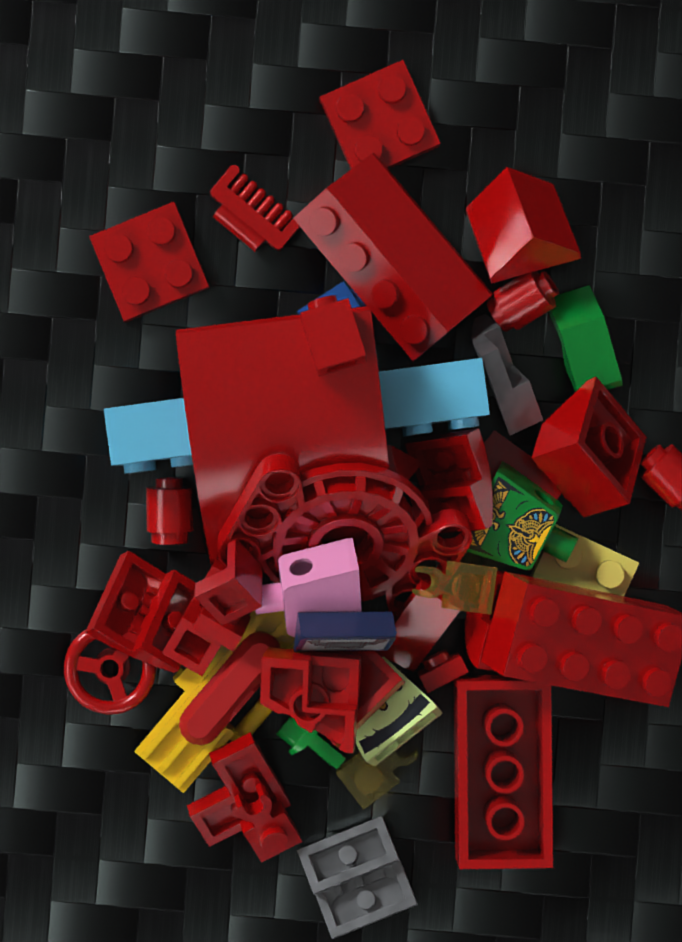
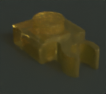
[412,561,498,614]
[336,749,419,810]

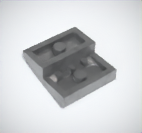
[297,816,418,939]

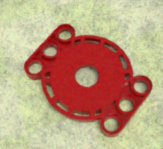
[217,454,473,616]

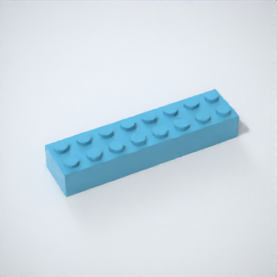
[104,358,490,474]

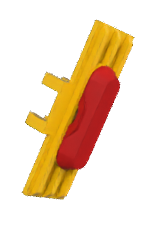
[134,610,294,793]

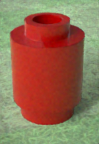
[487,271,559,332]
[640,444,682,511]
[146,477,193,545]

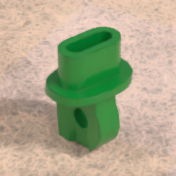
[276,716,346,769]

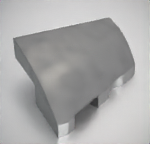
[472,313,543,436]

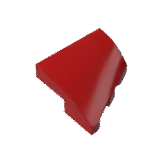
[260,647,362,753]

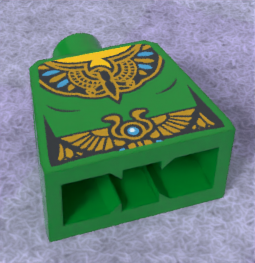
[467,461,578,570]

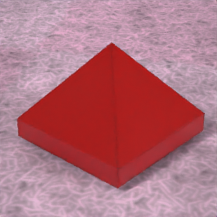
[387,445,423,480]

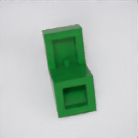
[548,285,623,392]

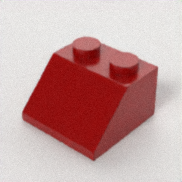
[531,377,647,517]

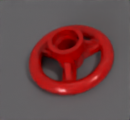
[64,629,156,715]

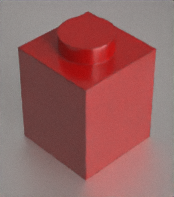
[300,295,366,377]

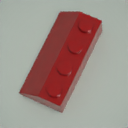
[293,153,493,361]

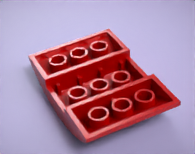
[176,306,389,573]

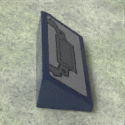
[293,612,397,652]

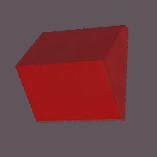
[466,167,581,284]

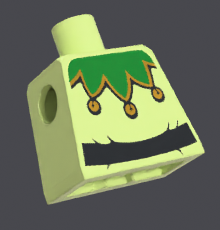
[356,656,443,767]

